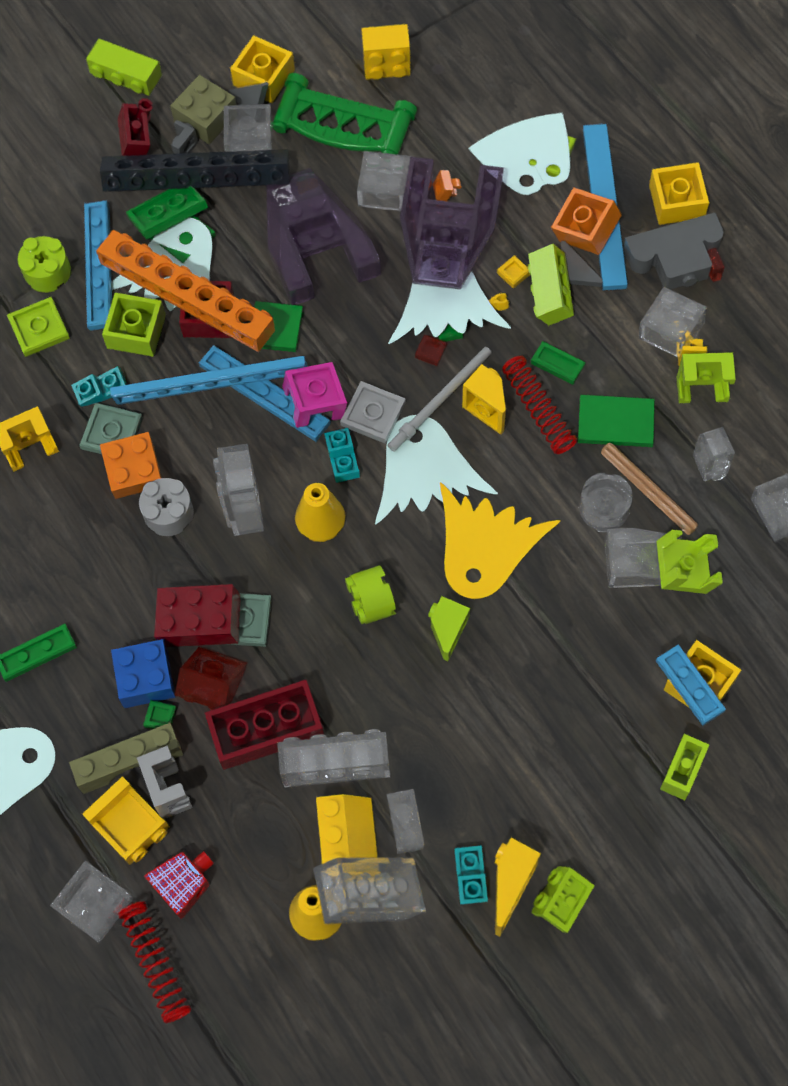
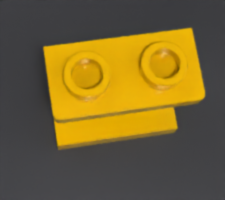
[82,776,169,865]

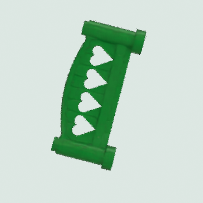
[272,73,417,161]

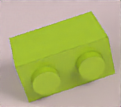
[660,734,709,801]

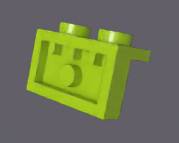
[531,866,595,933]

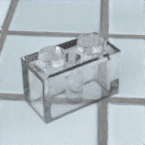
[693,427,735,482]
[387,789,424,854]

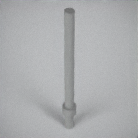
[387,347,492,452]

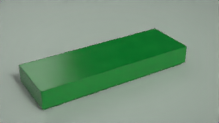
[0,624,77,682]

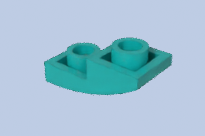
[71,366,127,407]
[324,428,360,483]
[454,845,488,904]

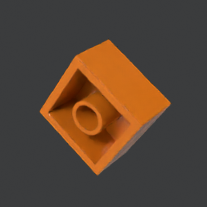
[551,187,621,255]
[100,432,162,499]

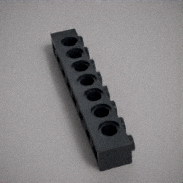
[100,149,290,192]

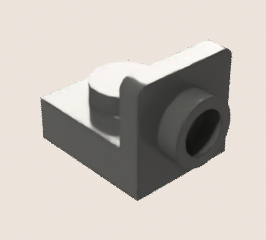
[171,120,198,154]

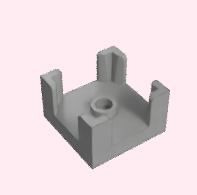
[137,746,193,819]

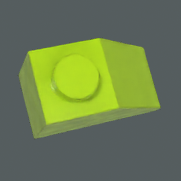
[428,596,470,661]

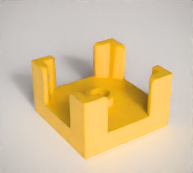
[0,406,59,472]

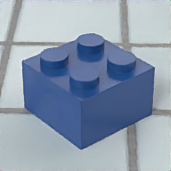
[111,639,176,708]

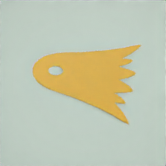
[440,482,560,599]

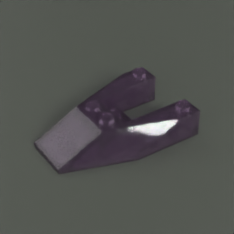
[400,157,504,290]
[266,168,381,305]

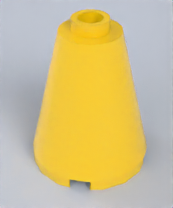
[295,483,345,542]
[289,885,344,940]

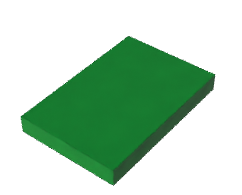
[126,186,208,240]
[578,395,654,447]

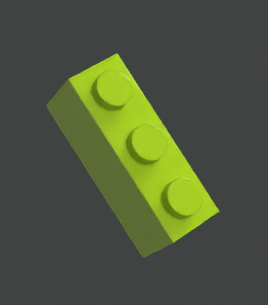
[86,39,162,96]
[528,244,574,325]

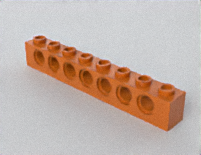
[96,230,275,352]

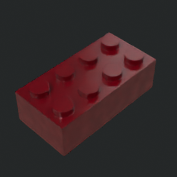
[205,680,324,770]

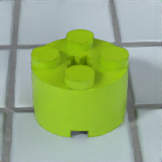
[18,236,71,292]
[345,565,396,624]

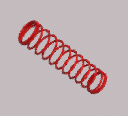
[502,356,577,454]
[118,901,192,1023]

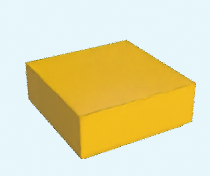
[497,255,530,289]

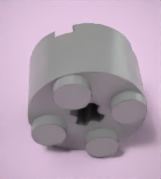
[139,478,194,536]

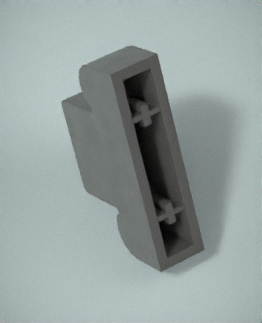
[623,213,723,290]

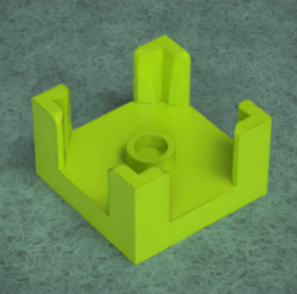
[676,353,736,403]
[656,530,723,594]

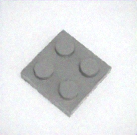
[340,381,406,444]

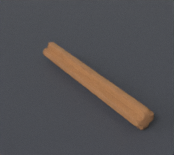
[601,443,698,535]

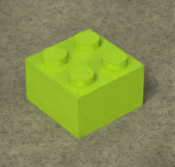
[102,293,166,357]

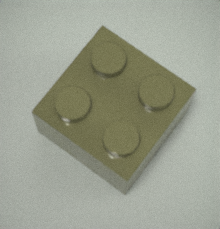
[170,75,238,145]

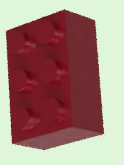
[154,584,241,647]

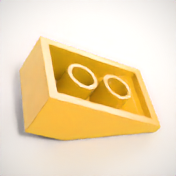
[495,838,541,937]

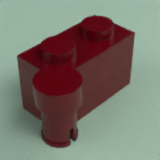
[118,98,153,156]

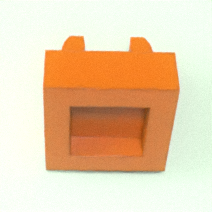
[433,170,461,204]

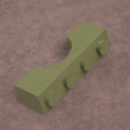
[69,723,183,794]

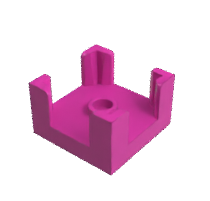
[283,362,347,428]

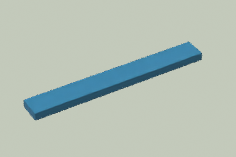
[583,124,627,290]
[110,356,308,405]

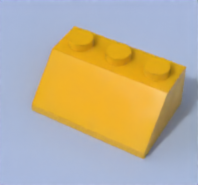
[316,794,380,885]

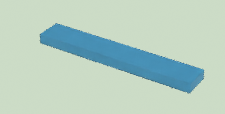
[84,200,112,330]
[199,345,331,442]

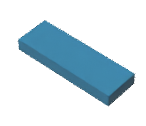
[656,644,726,726]

